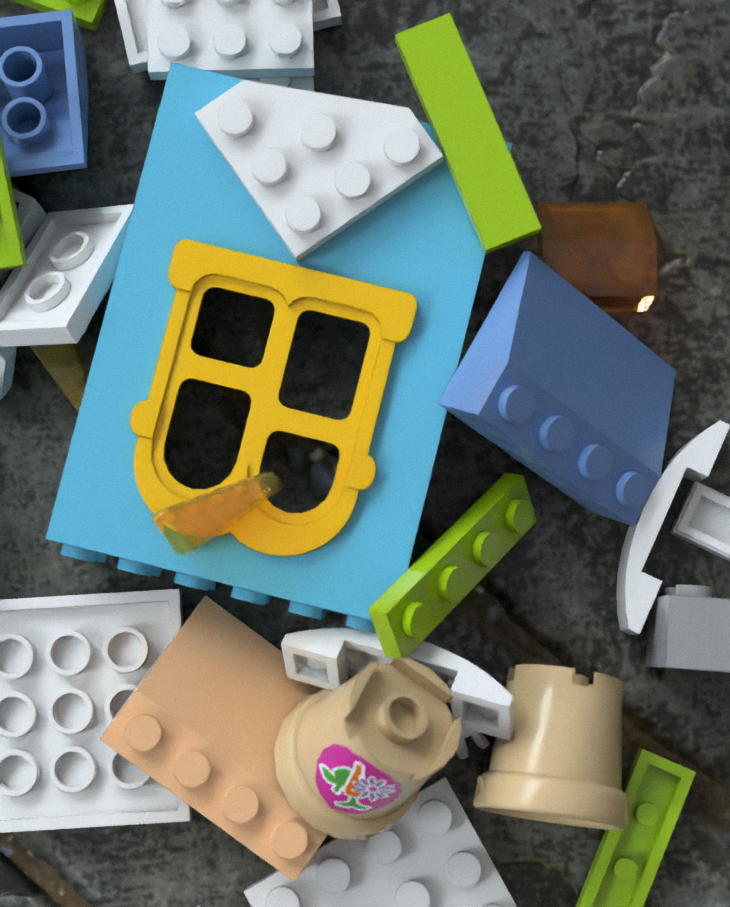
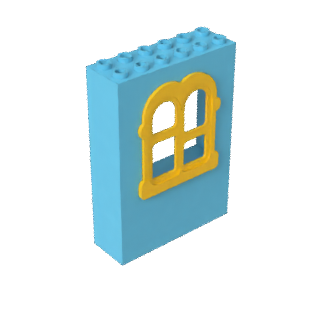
[45,62,513,634]

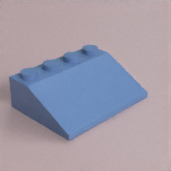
[0,9,89,177]
[438,251,676,527]

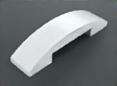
[616,420,730,635]
[281,628,513,741]

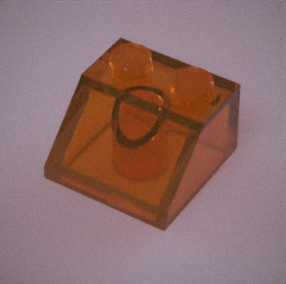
[536,202,657,311]

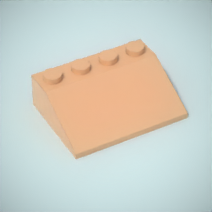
[100,595,328,882]

